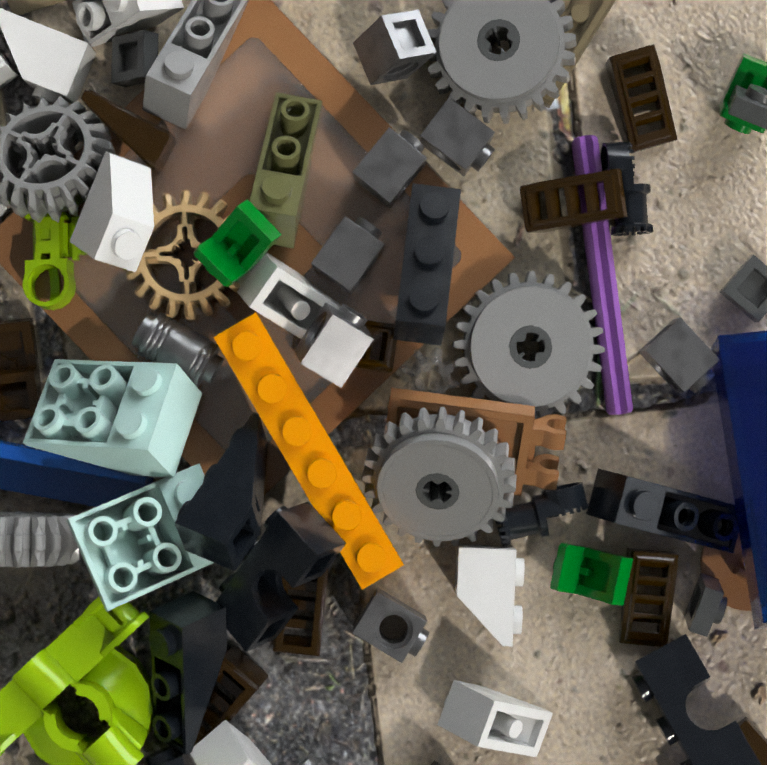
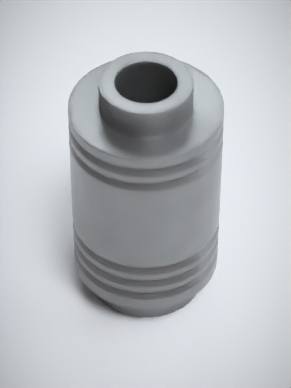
[132,312,224,387]

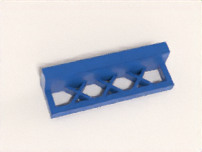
[0,440,153,507]

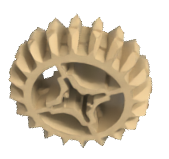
[126,190,246,320]

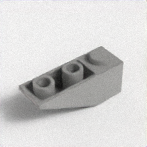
[142,0,249,129]

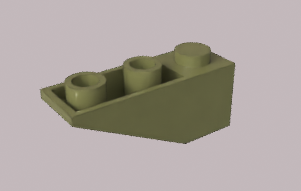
[249,92,322,249]

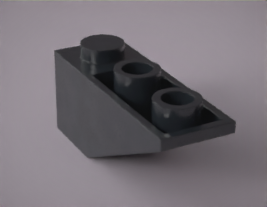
[175,412,268,571]
[586,469,745,553]
[149,591,227,755]

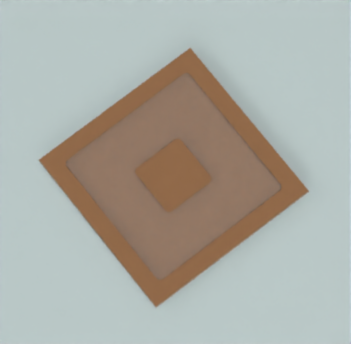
[0,0,515,495]

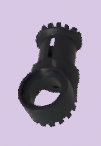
[600,142,653,236]
[495,482,589,547]

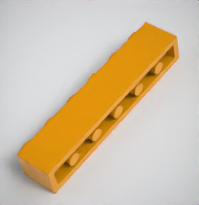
[213,312,404,590]

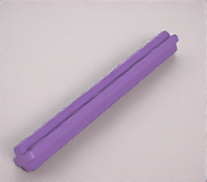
[572,135,633,415]

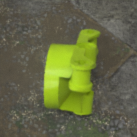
[0,596,154,765]

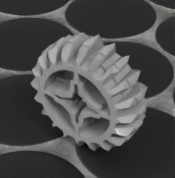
[0,96,116,223]
[0,511,82,568]

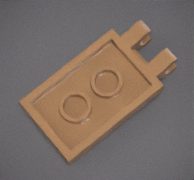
[387,387,567,496]

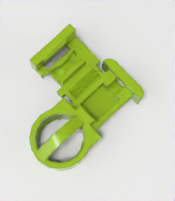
[22,211,86,310]

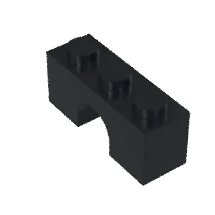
[393,183,461,346]
[216,502,346,652]
[631,634,761,765]

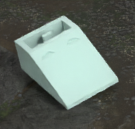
[23,359,202,478]
[67,463,214,612]

